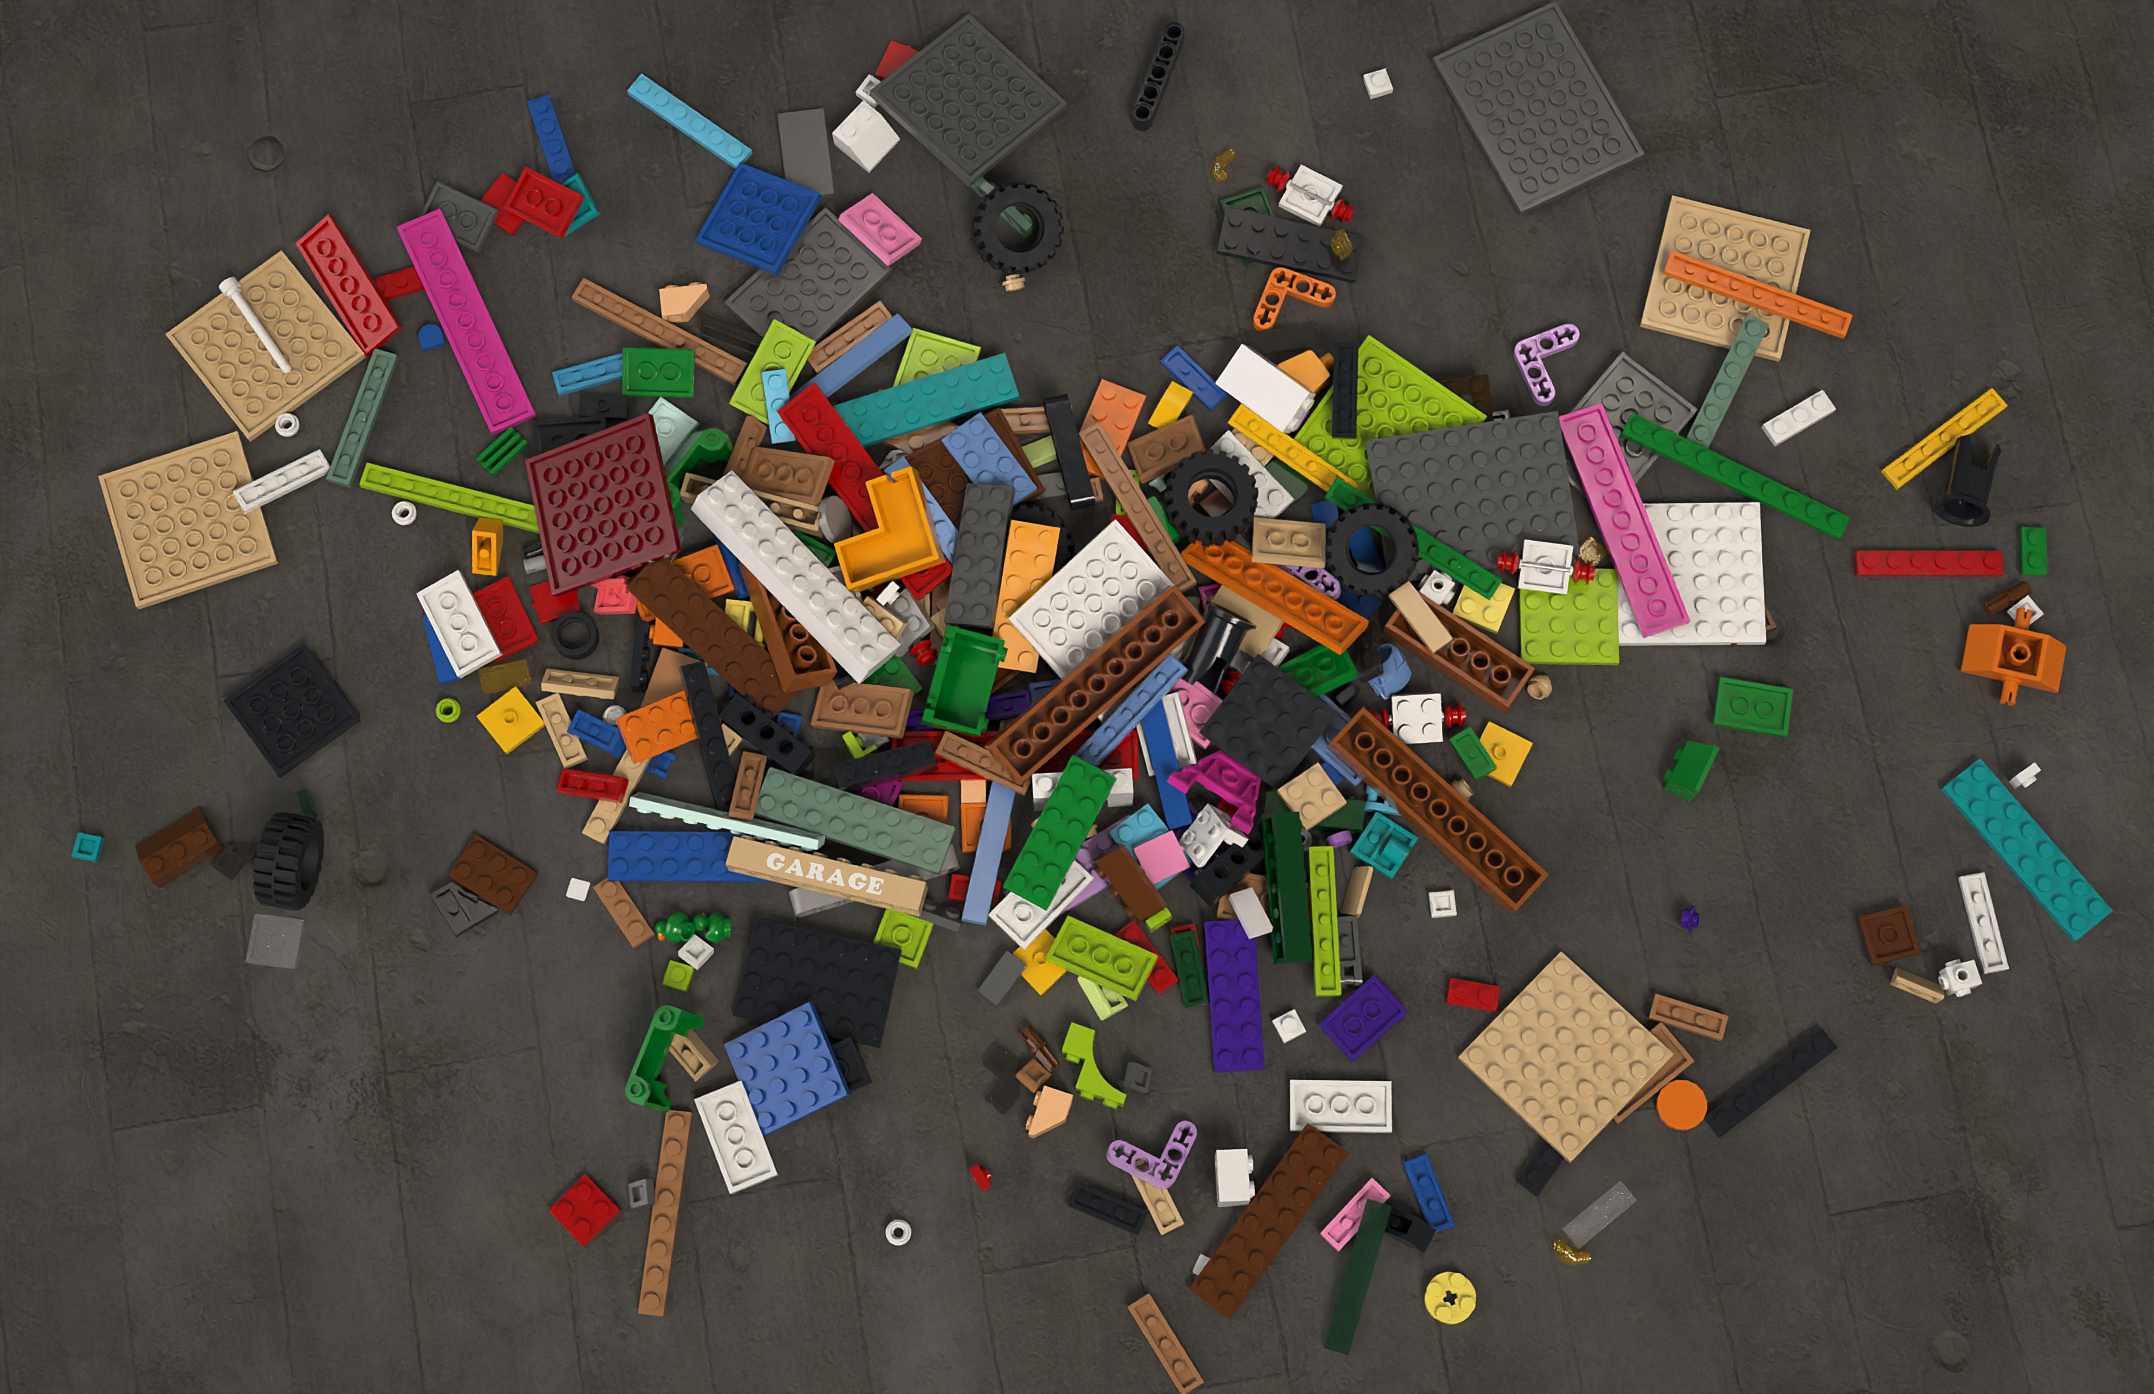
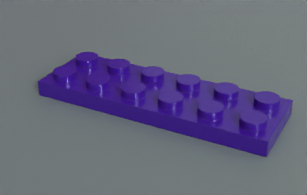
[1204,920,1265,1073]

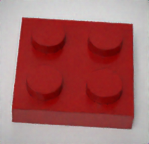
[548,1174,621,1247]

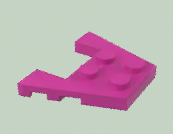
[1167,750,1261,835]

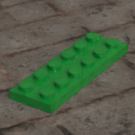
[1003,755,1118,911]

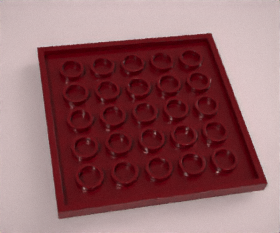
[525,413,682,597]

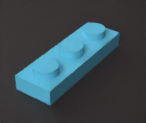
[761,369,796,444]

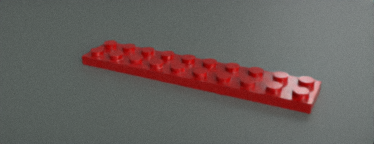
[777,382,953,601]
[892,730,1138,782]

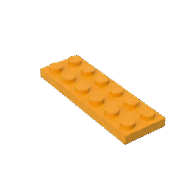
[992,520,1060,673]

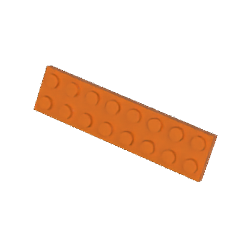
[1181,540,1369,655]

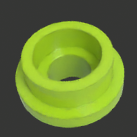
[436,698,461,723]

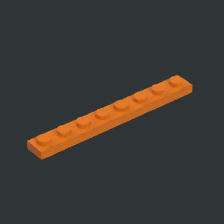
[1663,250,1853,339]

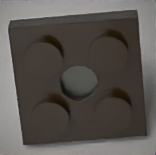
[1440,374,1494,422]

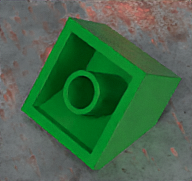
[1663,741,1719,802]

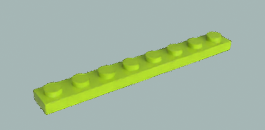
[359,463,540,534]

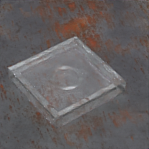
[245,914,306,970]

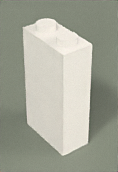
[1215,344,1316,434]

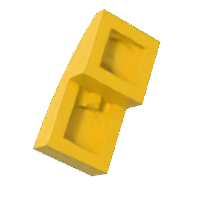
[1148,381,1194,429]

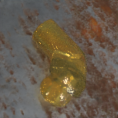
[1211,149,1236,183]
[1554,1240,1590,1266]

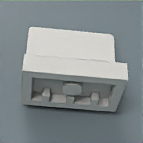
[1179,803,1249,867]

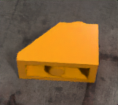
[472,517,503,576]

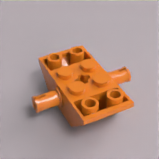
[1960,608,2067,706]

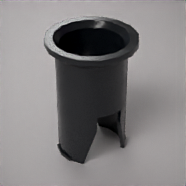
[1934,434,2001,527]
[1181,601,1257,694]

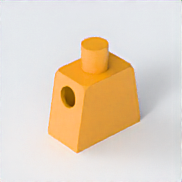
[1277,350,1334,397]

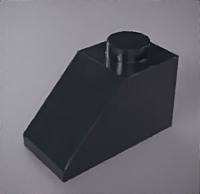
[1372,1204,1436,1253]

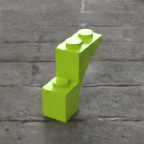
[1062,1022,1127,1109]

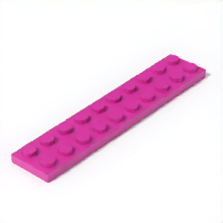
[397,209,536,436]
[1559,403,1690,638]

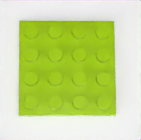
[1519,569,1619,665]

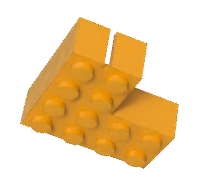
[834,466,946,593]

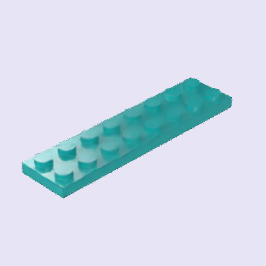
[834,353,1020,447]
[1941,759,2113,943]

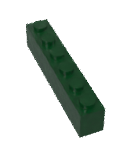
[1261,812,1313,965]

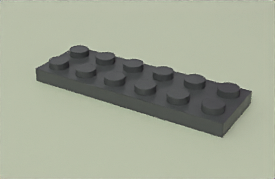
[944,483,1016,629]

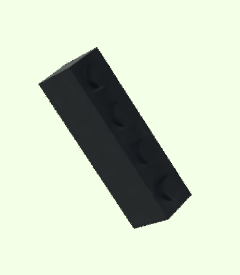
[834,740,939,792]

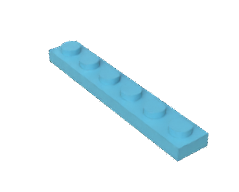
[627,73,752,169]

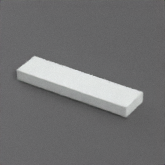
[233,449,330,514]
[1958,872,2009,975]

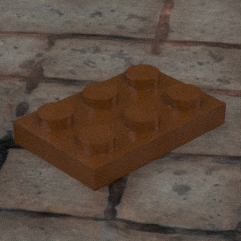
[448,834,538,916]

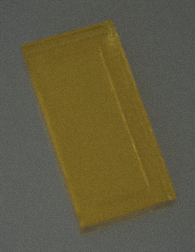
[478,659,532,695]

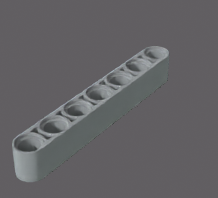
[789,844,960,917]

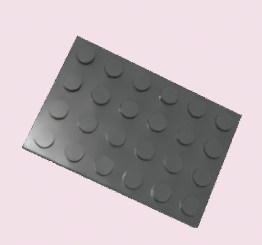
[724,207,892,346]
[1562,352,1698,501]

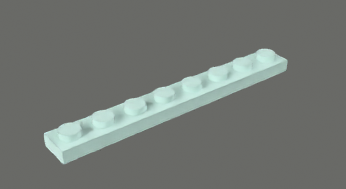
[629,792,825,851]

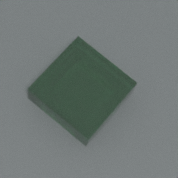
[296,789,318,818]

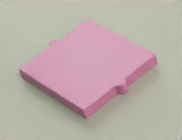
[1133,830,1190,885]

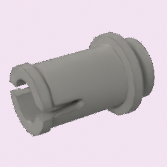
[523,555,547,574]

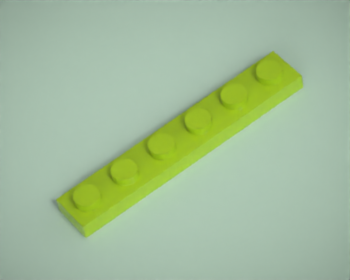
[1307,846,1341,997]

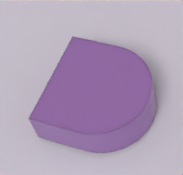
[1325,831,1352,848]

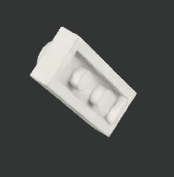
[1761,390,1836,447]

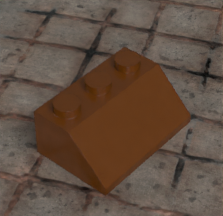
[135,808,225,888]
[1092,842,1168,921]

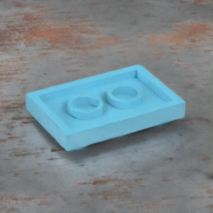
[1109,803,1193,890]

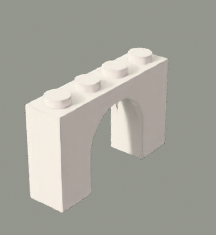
[1032,768,1133,811]

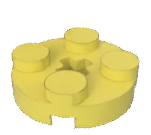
[1424,1272,1476,1324]

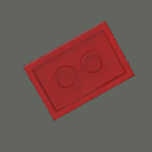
[504,167,585,239]
[472,576,540,663]

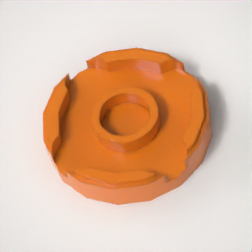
[1656,1080,1707,1131]

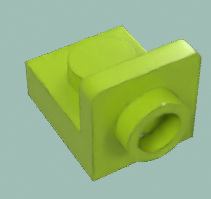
[842,731,879,759]

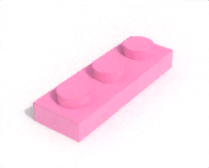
[1320,1178,1391,1252]

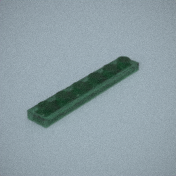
[1323,1199,1392,1355]

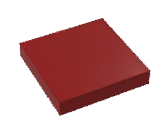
[480,173,525,237]

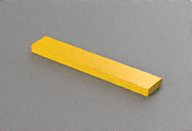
[1881,388,2008,490]
[1228,403,1359,492]

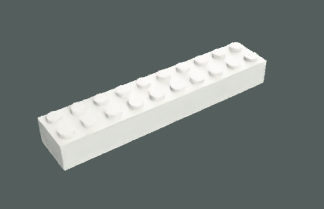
[691,470,901,684]

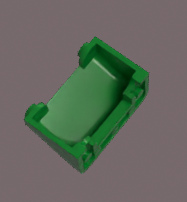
[664,428,733,529]
[921,625,1008,737]
[625,1003,706,1113]

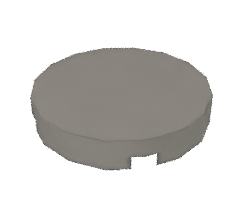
[818,496,852,543]

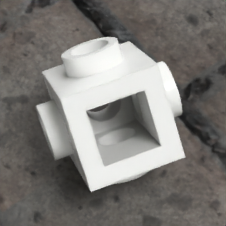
[1419,570,1455,606]
[1938,959,1982,997]

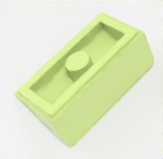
[1022,436,1057,468]
[1077,976,1128,1020]

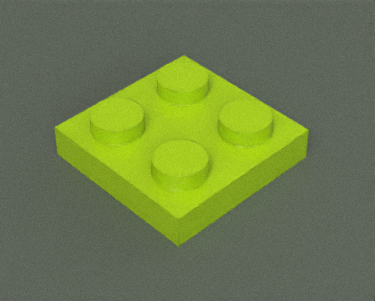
[873,909,934,969]

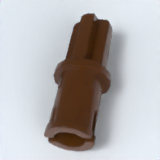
[1984,581,2032,615]
[1019,1025,1060,1072]

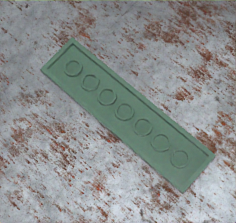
[754,767,956,875]

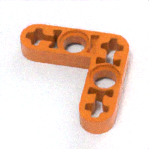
[1253,267,1336,333]

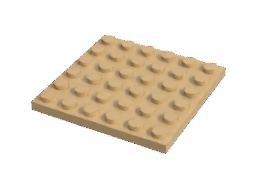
[1640,195,1811,362]
[166,250,366,442]
[98,431,279,609]
[1458,952,1674,1163]

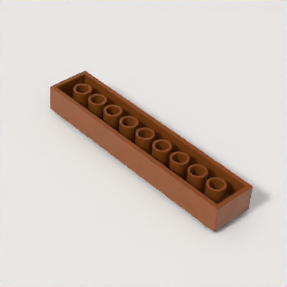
[985,584,1205,784]
[1327,707,1549,915]

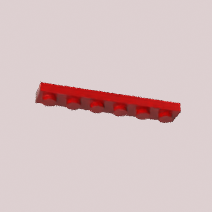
[1854,551,2003,577]

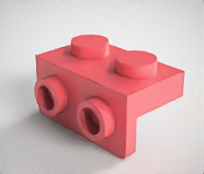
[590,576,637,615]

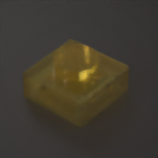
[1331,228,1353,260]

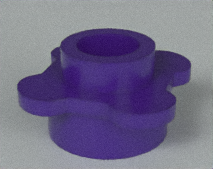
[1681,906,1700,933]

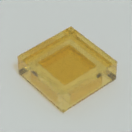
[1575,536,1609,567]

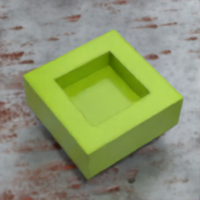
[1145,907,1172,933]
[662,960,695,992]

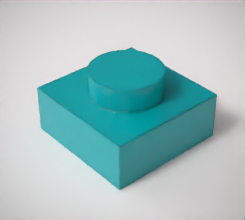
[71,833,105,863]

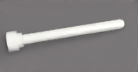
[219,277,291,373]

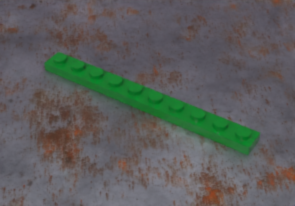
[1620,413,1850,540]

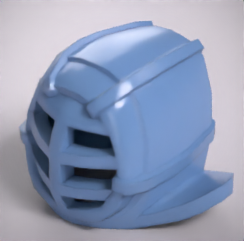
[1360,643,1412,700]

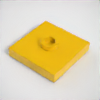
[477,686,545,755]
[1480,721,1533,787]
[1013,929,1067,996]

